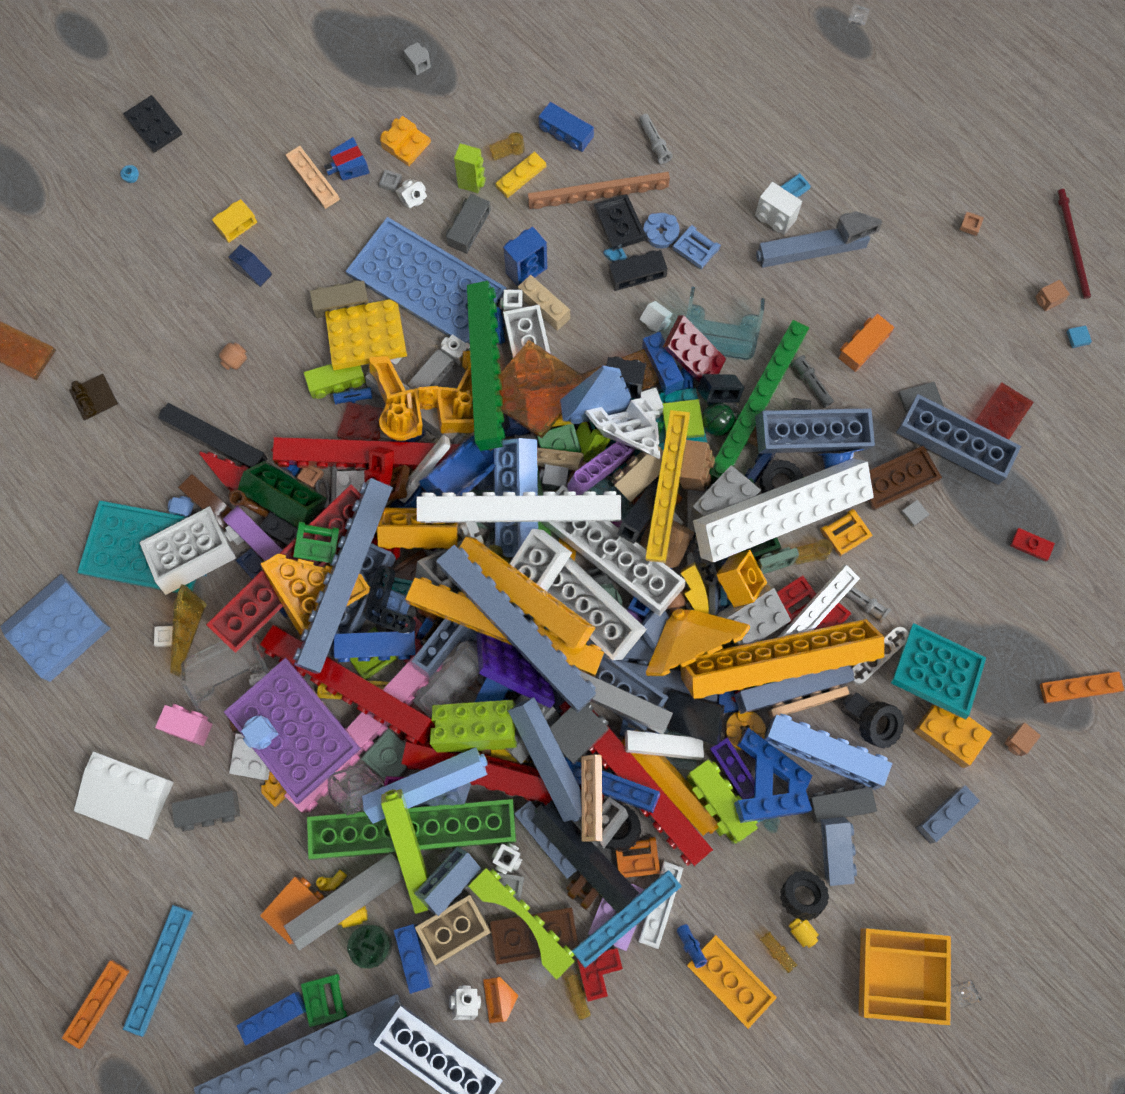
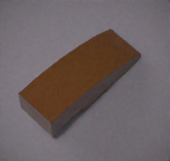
[178,474,232,529]

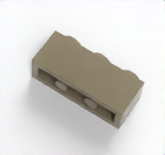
[310,280,369,318]

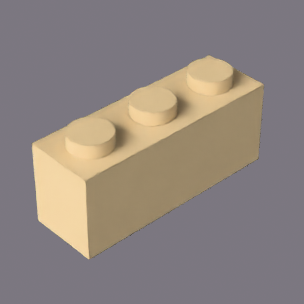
[518,275,570,331]

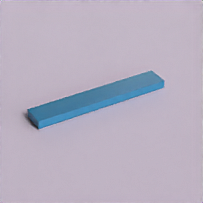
[572,870,682,968]
[122,905,193,1037]

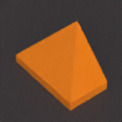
[483,977,519,1023]

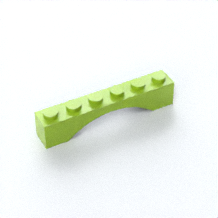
[468,868,575,980]

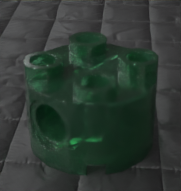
[347,925,392,969]

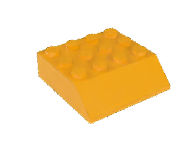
[859,928,951,1025]

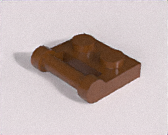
[387,465,410,502]

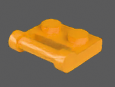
[820,509,873,556]

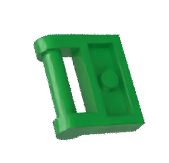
[293,522,339,563]
[301,974,348,1027]

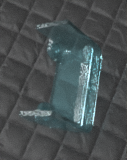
[686,287,765,360]

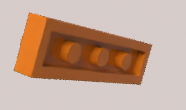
[1039,671,1124,704]
[62,960,130,1049]

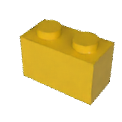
[212,199,257,243]

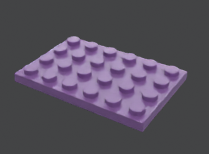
[224,658,361,804]

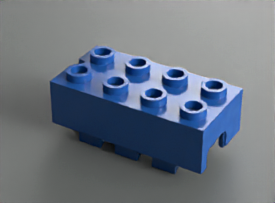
[418,434,496,497]

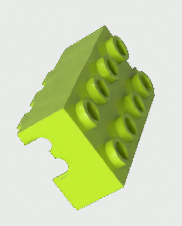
[430,700,517,753]
[686,759,758,844]

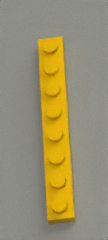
[645,410,690,563]

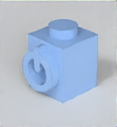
[241,715,279,750]

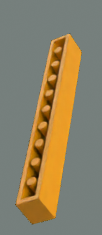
[405,577,604,677]

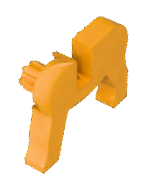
[369,351,474,441]

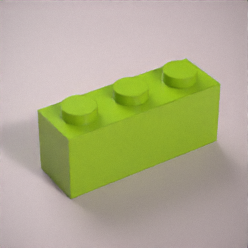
[454,143,486,193]
[304,364,366,399]

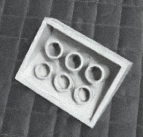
[140,506,236,595]
[74,752,174,840]

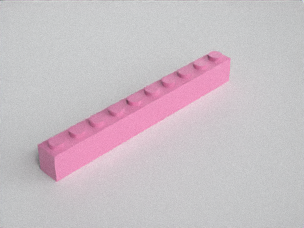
[284,649,444,813]

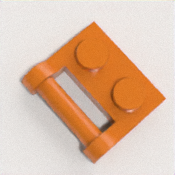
[616,837,660,878]

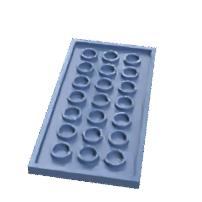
[346,217,507,343]

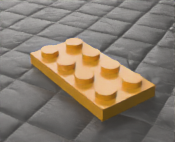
[686,935,777,1029]

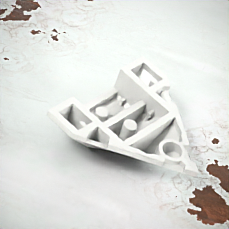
[585,397,660,459]

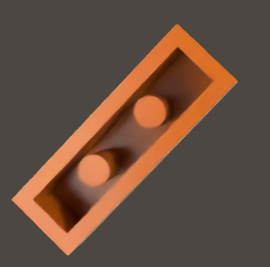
[839,313,895,372]

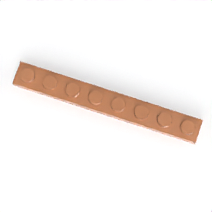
[528,172,670,209]

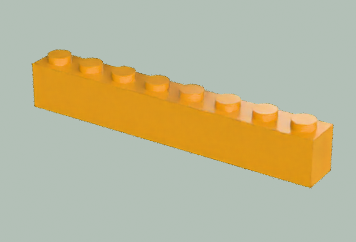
[459,537,596,649]

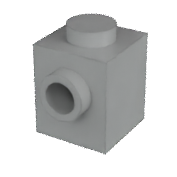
[403,42,431,76]

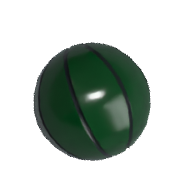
[702,403,735,436]

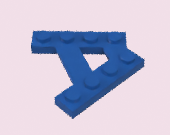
[734,728,813,823]

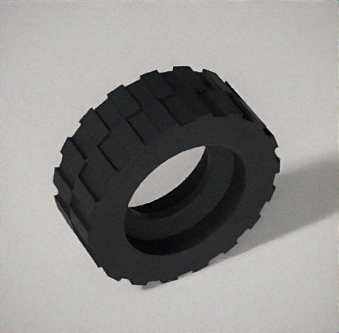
[760,460,803,493]
[859,701,904,748]
[605,804,641,852]
[780,871,829,921]

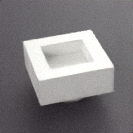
[154,626,176,647]

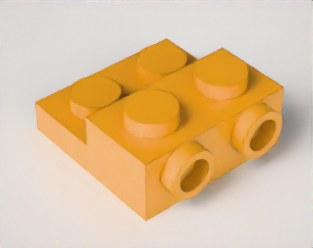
[380,116,431,166]

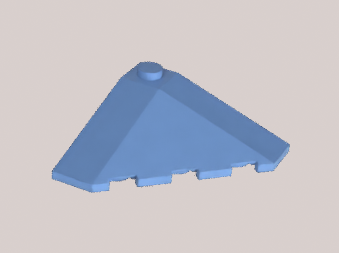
[560,366,633,424]

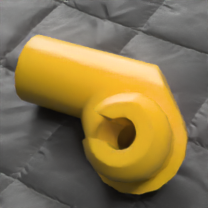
[316,869,347,891]

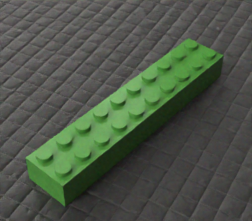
[307,799,517,860]

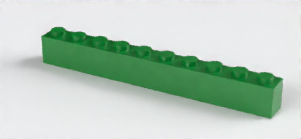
[467,280,505,451]
[709,320,809,484]

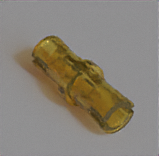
[760,931,798,973]
[565,974,591,1020]

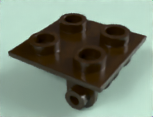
[69,373,118,421]

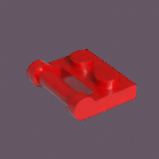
[777,575,817,625]

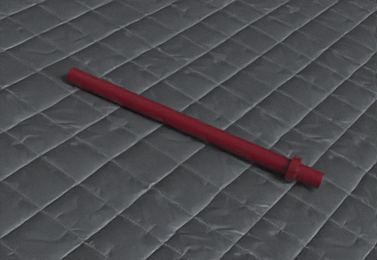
[1057,189,1091,299]

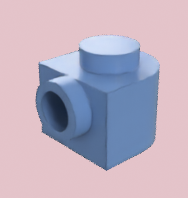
[168,496,194,517]

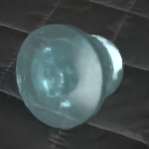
[765,817,780,833]

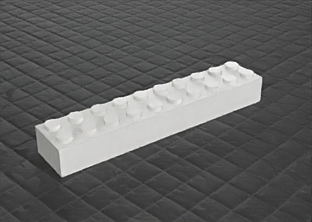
[693,459,874,562]
[417,491,621,523]

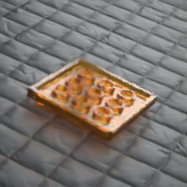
[498,340,587,438]

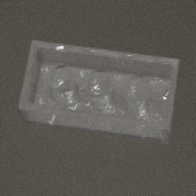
[413,641,480,718]

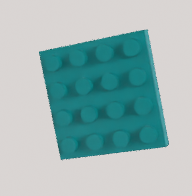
[891,623,986,720]

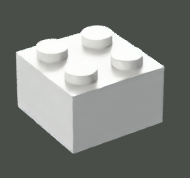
[755,182,802,235]

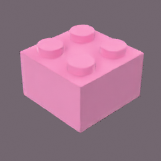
[155,704,213,746]

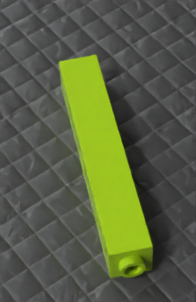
[381,789,429,914]

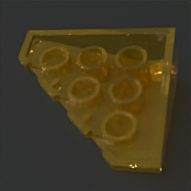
[170,584,207,677]

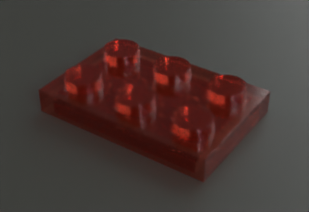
[975,382,1034,440]

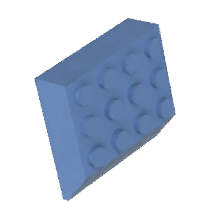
[0,574,111,682]

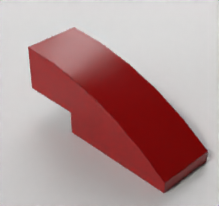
[364,447,394,486]

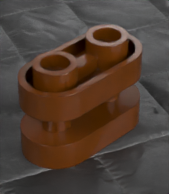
[566,872,599,910]

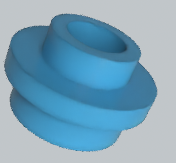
[120,165,139,183]

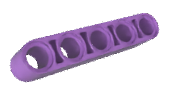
[567,442,635,495]
[223,506,282,561]

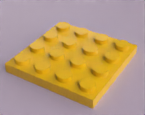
[325,299,407,370]

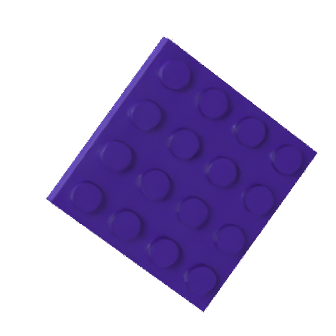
[476,632,555,708]

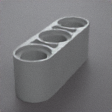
[407,349,455,389]

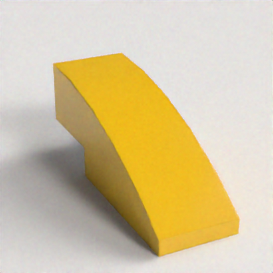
[681,562,709,614]

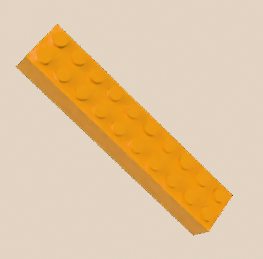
[680,619,884,699]

